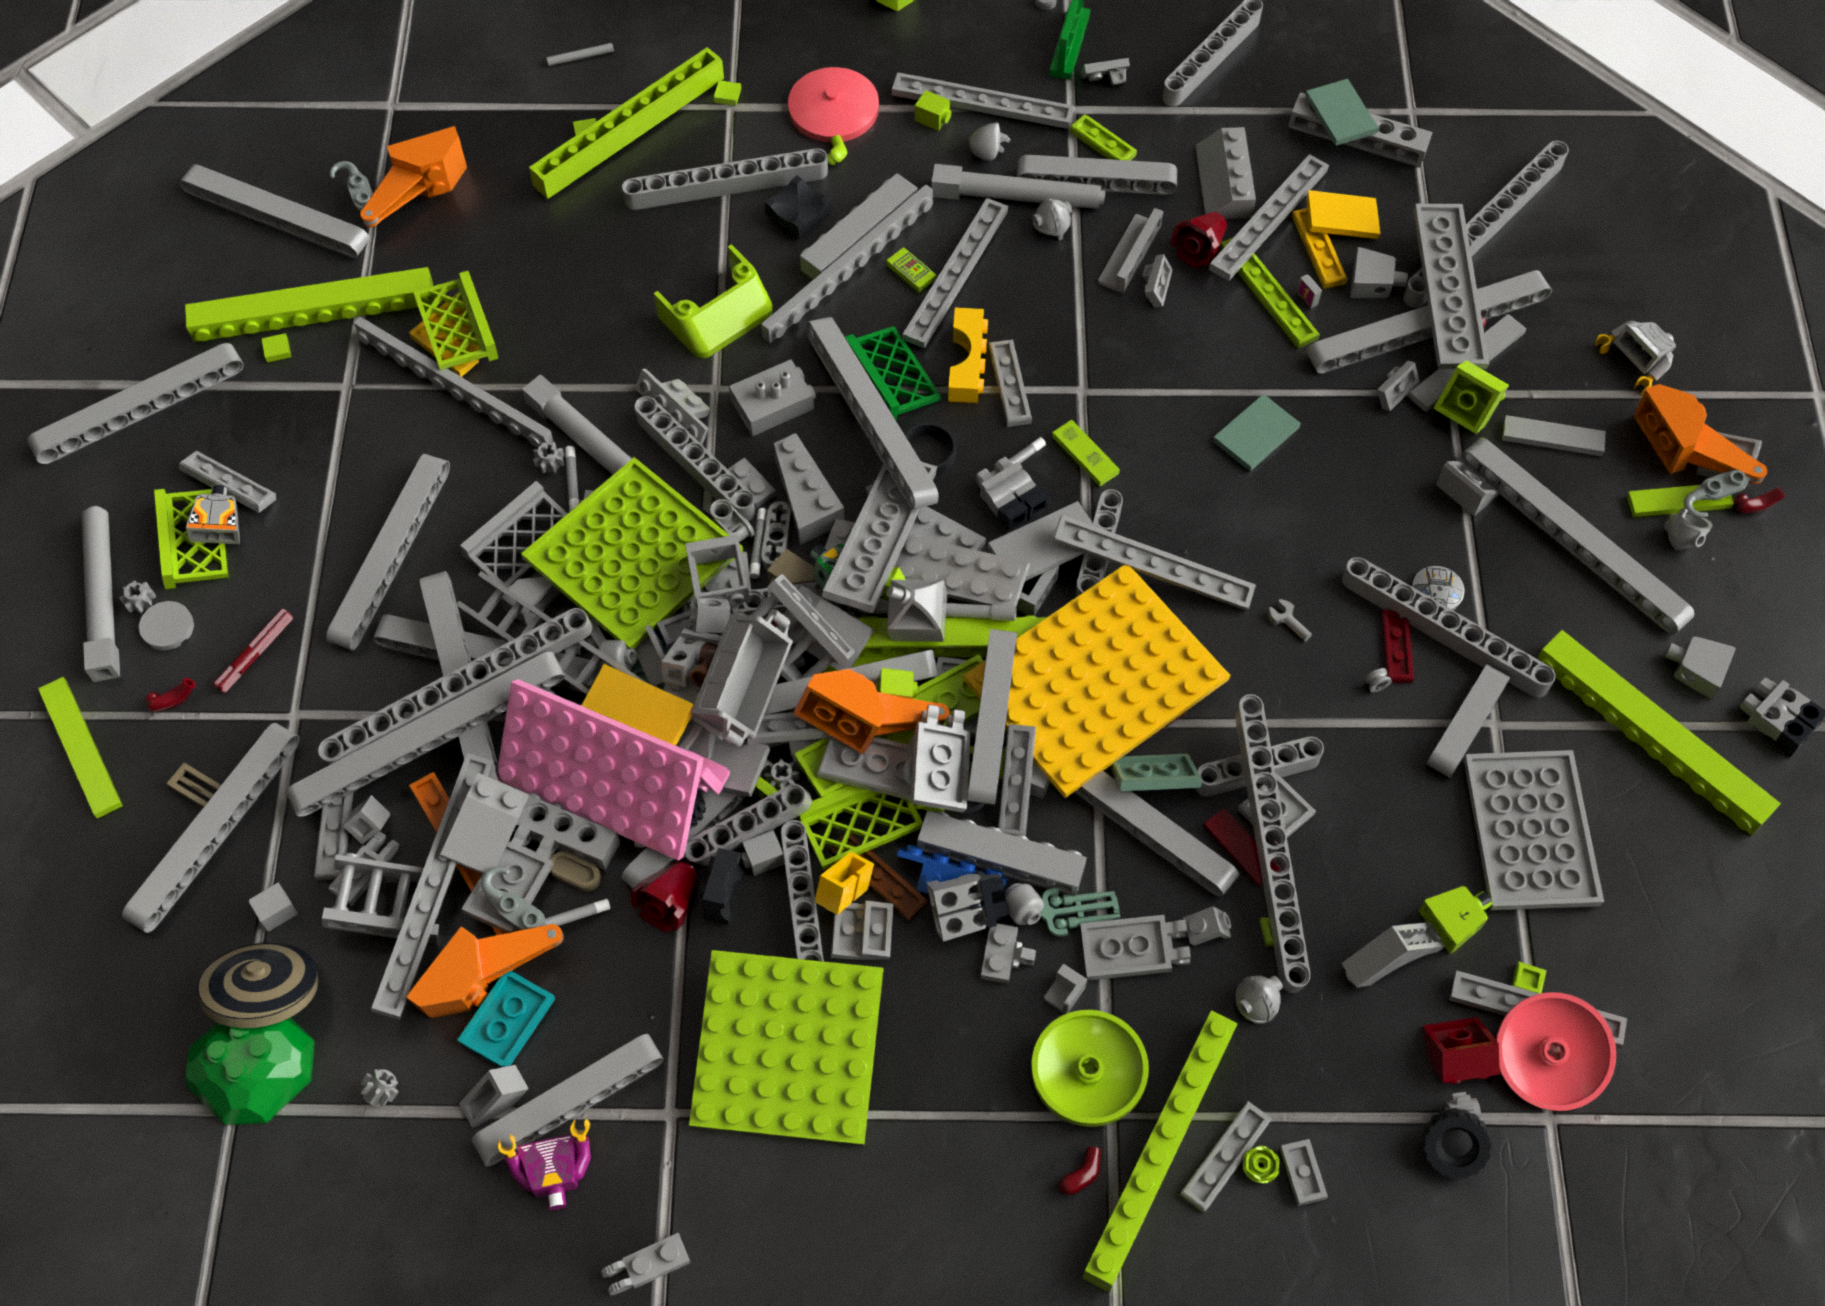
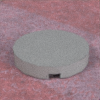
[139,601,194,651]

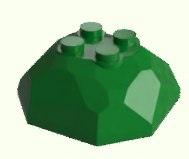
[186,1017,315,1126]

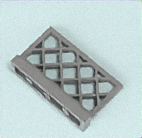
[460,481,568,588]

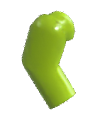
[827,135,847,165]

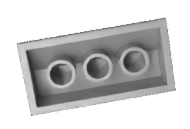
[1195,127,1256,219]

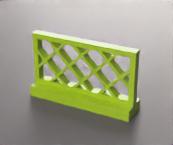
[413,271,499,370]
[154,489,229,589]
[797,785,923,870]

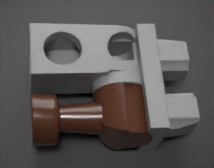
[661,626,723,687]

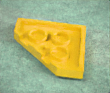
[409,292,479,377]

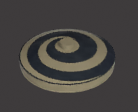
[197,942,318,1028]

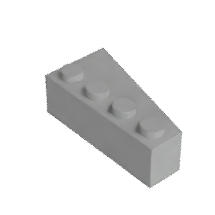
[774,433,845,545]

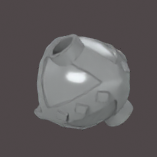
[1032,198,1072,240]
[1664,508,1713,550]
[1235,975,1283,1024]

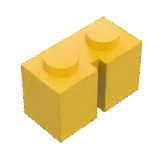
[815,852,874,915]

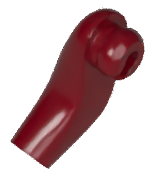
[1734,487,1786,513]
[145,678,196,712]
[1059,1146,1101,1195]

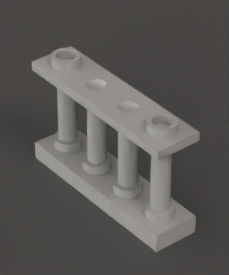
[739,574,855,682]
[322,853,439,944]

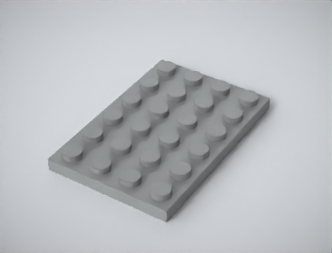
[1463,750,1604,910]

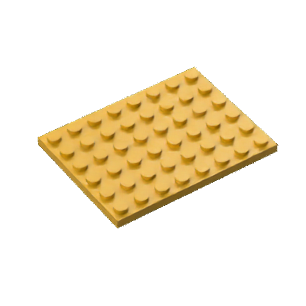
[963,564,1231,798]

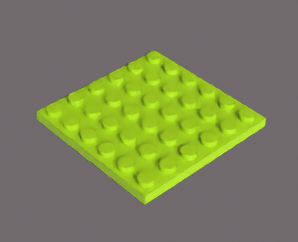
[521,457,743,649]
[689,950,884,1145]

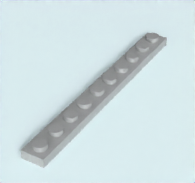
[762,185,933,343]
[354,317,553,447]
[371,753,494,1020]

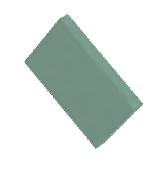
[1305,79,1378,146]
[1213,394,1301,471]
[1109,754,1202,791]

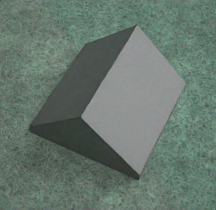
[1436,461,1501,516]

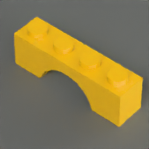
[948,308,988,403]

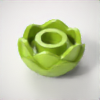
[1243,1146,1280,1184]

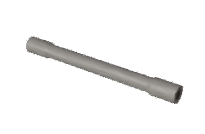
[858,599,1016,621]

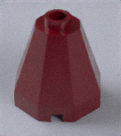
[1170,212,1227,268]
[630,862,698,932]

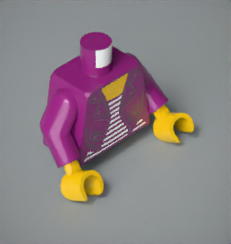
[498,1119,591,1210]

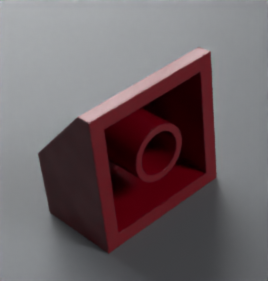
[1422,1017,1500,1084]

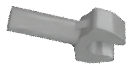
[1268,599,1312,641]

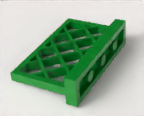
[1049,0,1091,80]
[845,326,941,420]

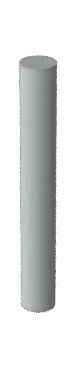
[546,43,614,66]

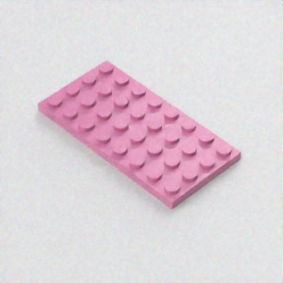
[497,679,703,860]

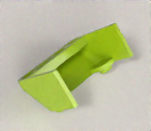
[654,244,773,358]

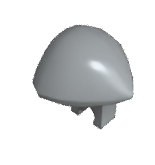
[969,123,1011,161]

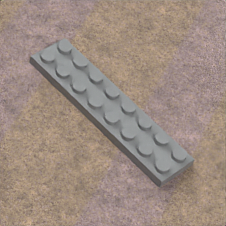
[1413,204,1489,369]
[822,462,937,613]
[825,518,1030,606]

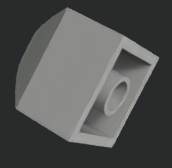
[887,580,947,642]

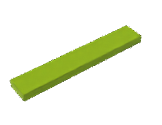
[1219,236,1320,349]
[38,677,123,819]

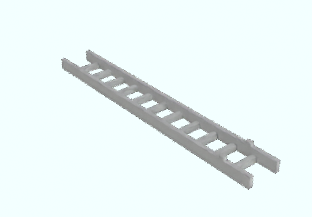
[457,571,723,751]

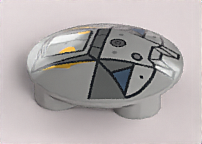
[1412,566,1465,611]

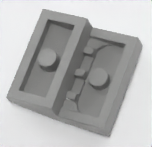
[831,901,893,960]

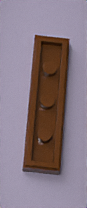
[828,832,928,922]

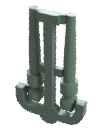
[1041,888,1120,937]

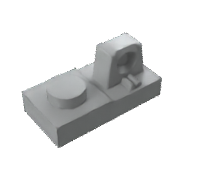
[1081,58,1130,86]
[1142,254,1173,308]
[1377,361,1420,411]

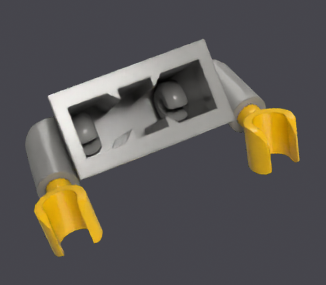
[1595,321,1676,395]

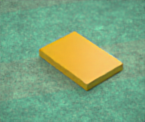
[1306,190,1380,239]

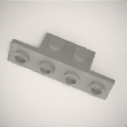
[635,368,710,445]

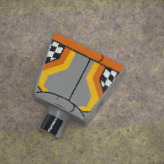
[186,485,240,544]

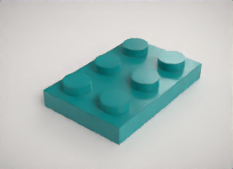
[457,971,555,1068]

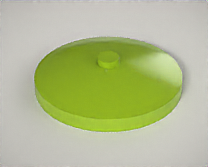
[1031,1010,1149,1127]

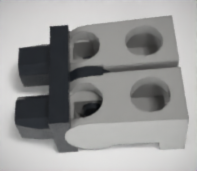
[927,870,1009,941]

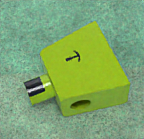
[1419,886,1492,954]

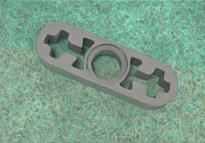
[761,501,792,570]

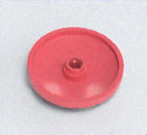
[788,67,879,143]
[1496,992,1616,1111]

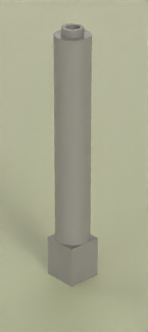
[932,164,1105,209]
[522,374,632,475]
[81,506,120,682]

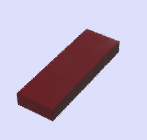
[1381,610,1414,683]
[1203,808,1280,888]

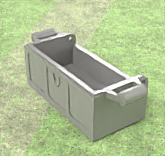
[691,609,793,747]

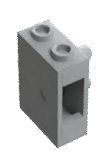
[729,359,816,436]

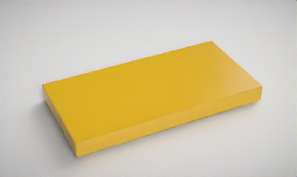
[581,664,694,746]

